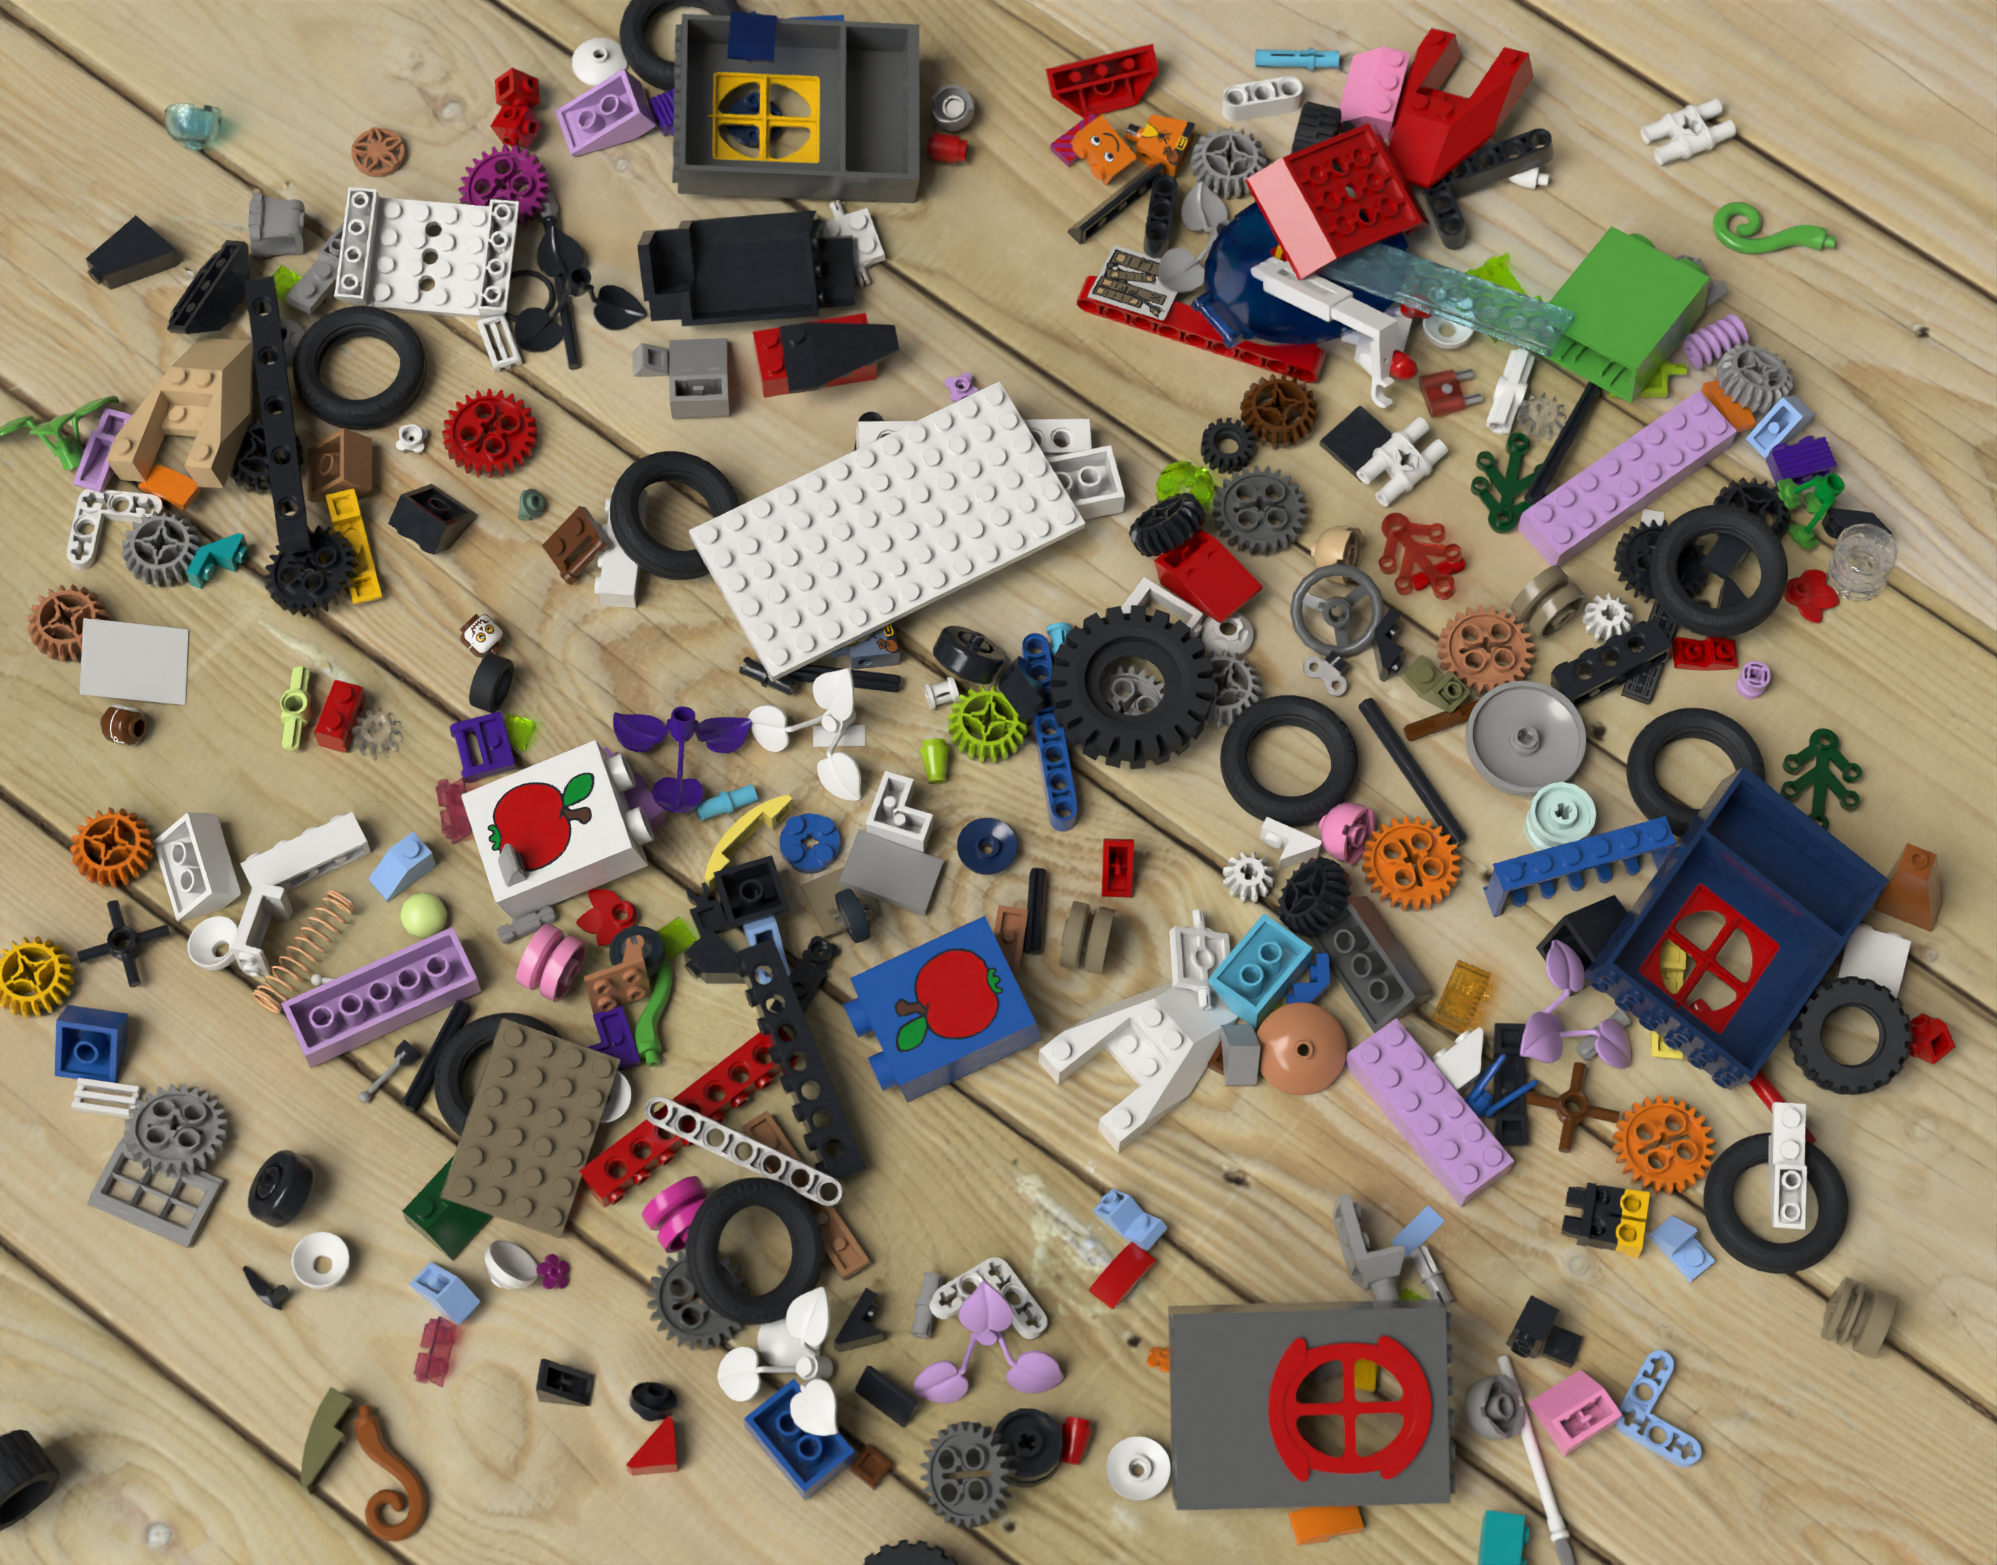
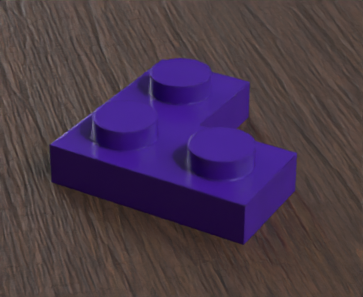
[587,1005,641,1072]

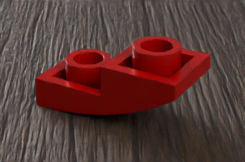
[1672,636,1738,671]
[1089,1241,1156,1310]

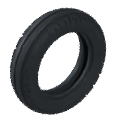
[619,0,745,91]
[293,306,427,430]
[610,451,741,580]
[1650,505,1788,637]
[1220,695,1358,827]
[1626,708,1765,837]
[434,1013,563,1137]
[1703,1133,1848,1274]
[686,1177,825,1325]

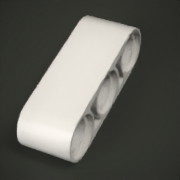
[1221,76,1302,122]

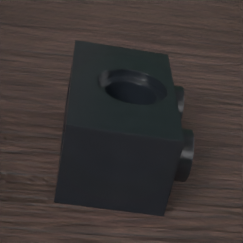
[1506,1295,1559,1359]

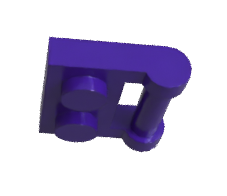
[449,711,516,783]

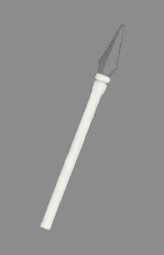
[1497,1355,1576,1565]

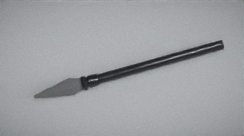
[539,182,580,370]

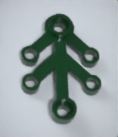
[1470,432,1546,534]
[1780,728,1862,831]

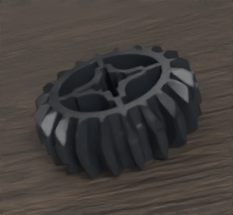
[229,419,304,495]
[1713,477,1791,553]
[1129,493,1206,557]
[1277,856,1352,938]

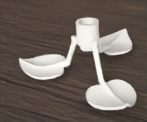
[748,668,862,801]
[717,1287,838,1435]

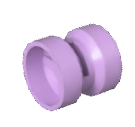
[1736,661,1771,700]

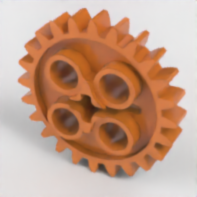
[1361,816,1460,912]
[1612,1095,1715,1196]

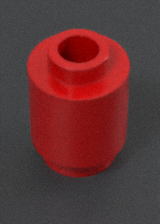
[926,133,968,164]

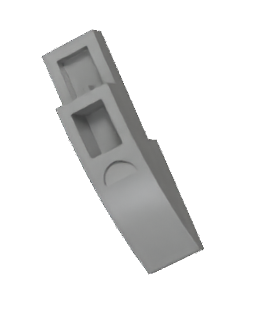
[286,222,344,315]

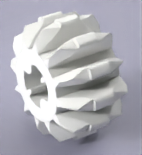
[1582,593,1634,642]
[1223,851,1274,903]

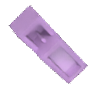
[73,408,132,493]

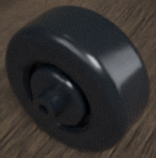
[933,626,1006,684]
[248,1150,315,1228]

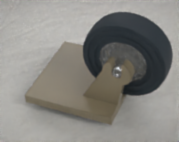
[801,867,881,944]

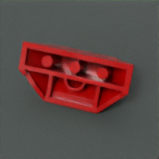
[1045,44,1159,118]

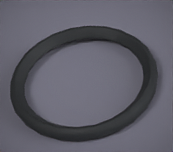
[504,270,555,322]

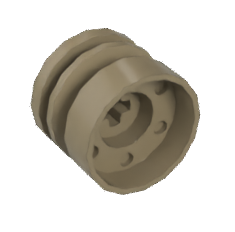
[1821,1276,1897,1358]

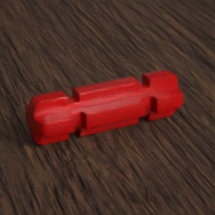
[1410,554,1466,591]

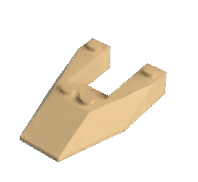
[106,337,254,488]

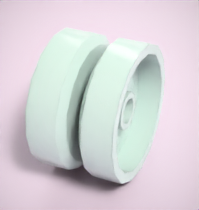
[1524,782,1596,851]

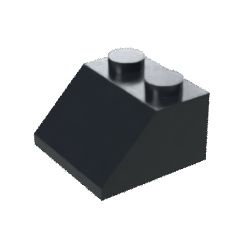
[388,484,477,555]
[713,855,790,928]

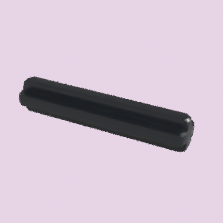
[1024,867,1047,955]

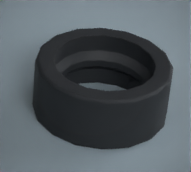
[469,653,514,713]

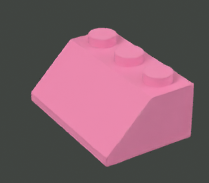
[1339,47,1410,139]

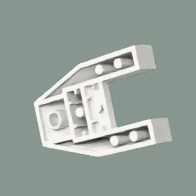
[1038,982,1238,1153]

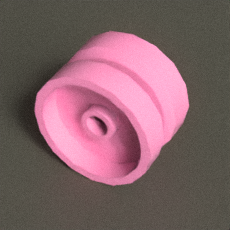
[516,923,588,1002]

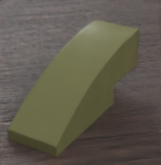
[301,1387,356,1495]

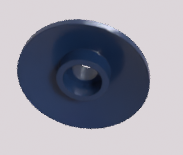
[957,818,1017,875]

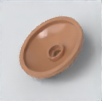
[1256,1002,1347,1095]

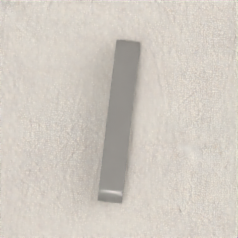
[645,1096,846,1206]

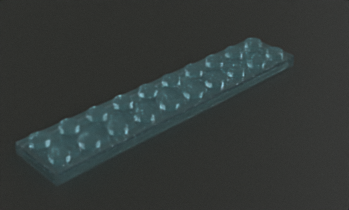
[1318,243,1575,358]

